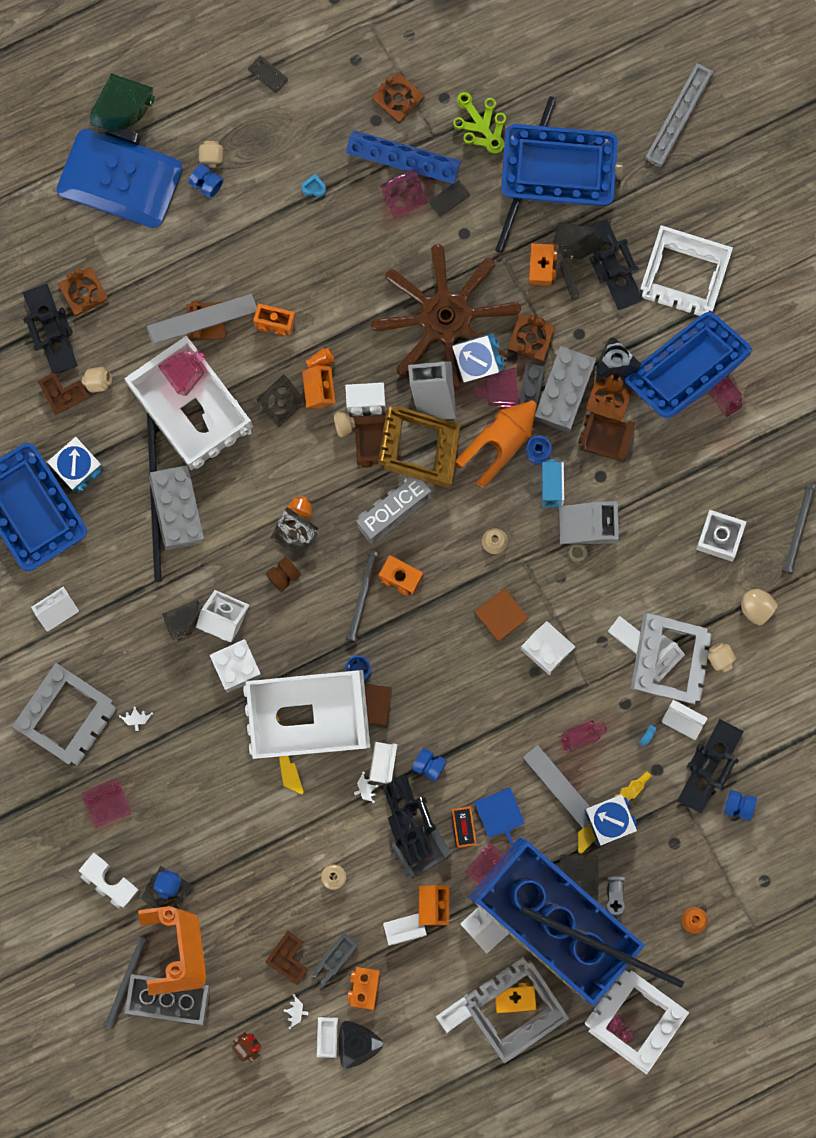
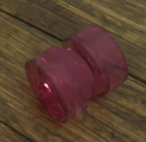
[605,1014,635,1044]

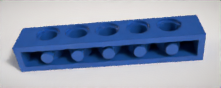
[346,130,461,184]

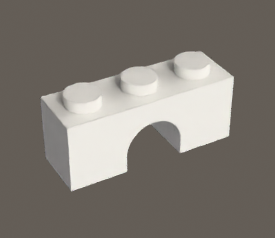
[79,853,140,909]

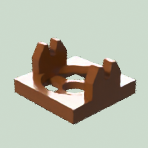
[372,72,425,124]
[58,266,109,317]
[507,314,555,362]
[586,375,632,421]

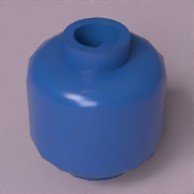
[153,869,182,900]

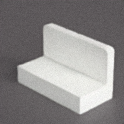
[31,586,79,631]
[654,635,685,682]
[662,700,707,740]
[369,742,397,784]
[383,913,427,946]

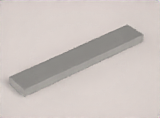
[645,63,713,168]
[146,294,257,345]
[523,745,599,847]

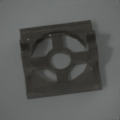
[256,374,306,427]
[270,507,319,559]
[140,866,194,909]

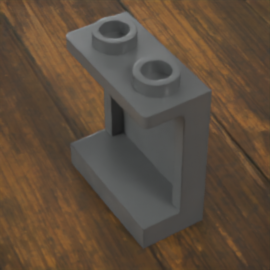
[391,822,452,879]

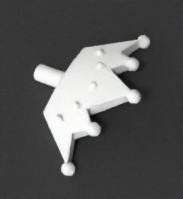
[119,706,153,731]
[354,771,378,803]
[284,994,308,1029]

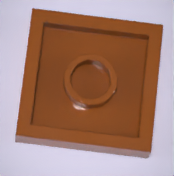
[474,588,528,642]

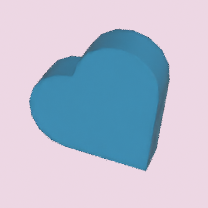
[302,173,326,197]
[638,724,657,747]

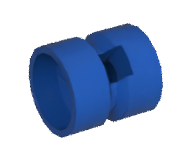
[188,164,224,199]
[526,436,551,465]
[345,655,371,682]
[412,747,447,782]
[724,790,757,822]

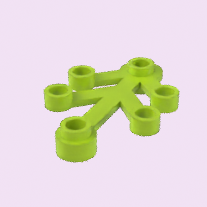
[453,92,506,154]

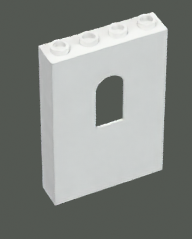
[124,336,253,471]
[243,670,370,759]

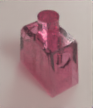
[158,350,206,396]
[475,368,519,407]
[709,376,742,417]
[559,720,608,754]

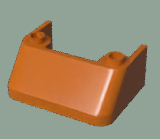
[138,906,206,996]

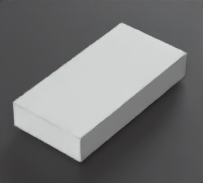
[608,616,640,654]
[436,994,472,1033]
[317,1017,338,1058]

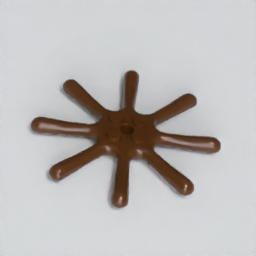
[371,244,521,390]

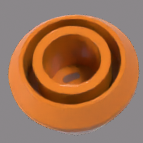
[287,496,312,519]
[681,907,708,934]

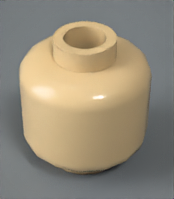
[199,141,223,168]
[82,367,112,393]
[708,642,736,672]
[321,864,347,890]

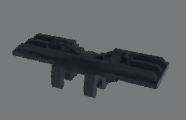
[583,219,643,311]
[22,284,78,374]
[677,719,744,813]
[383,774,436,868]

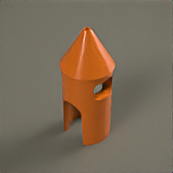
[455,400,537,489]

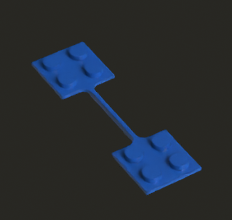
[475,788,525,846]

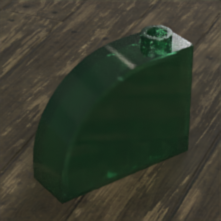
[90,73,155,130]

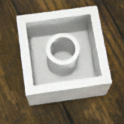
[345,382,386,418]
[696,510,746,562]
[210,639,262,693]

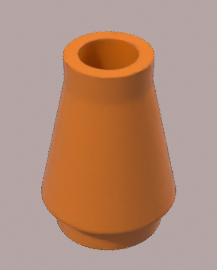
[305,347,335,368]

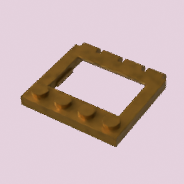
[378,406,460,489]

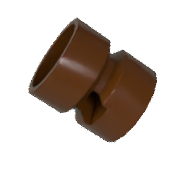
[265,556,302,592]

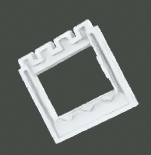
[640,225,733,316]
[585,970,689,1074]

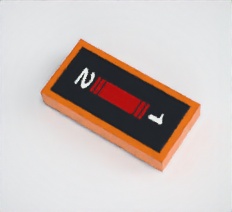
[452,806,477,848]

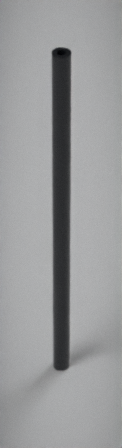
[495,96,556,253]
[147,413,162,582]
[520,906,684,988]

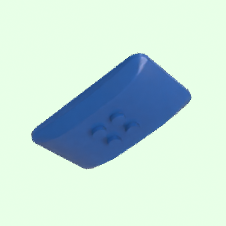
[501,124,618,206]
[57,129,182,228]
[625,312,752,418]
[0,443,87,571]

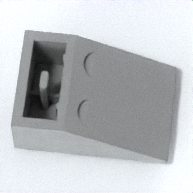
[408,361,456,420]
[559,501,619,544]

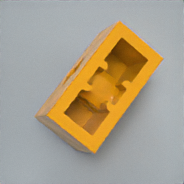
[495,983,536,1014]

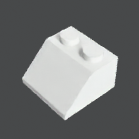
[196,590,249,642]
[521,621,575,675]
[460,907,508,954]

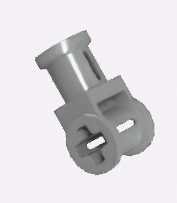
[606,877,625,917]

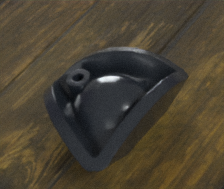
[596,337,641,379]
[339,1021,383,1069]

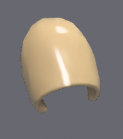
[741,589,778,626]

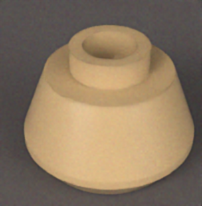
[334,412,355,438]
[482,528,508,554]

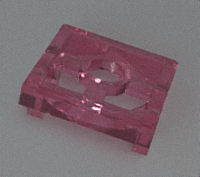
[380,169,428,219]

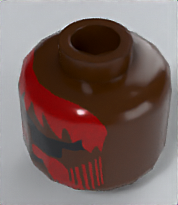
[232,1032,262,1063]

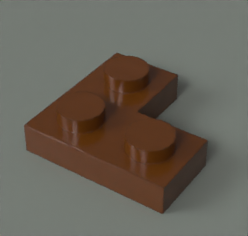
[38,372,89,415]
[265,930,309,985]

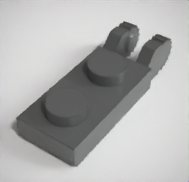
[519,363,545,405]
[310,932,359,987]

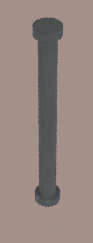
[782,483,816,574]
[345,551,379,642]
[103,936,149,1029]

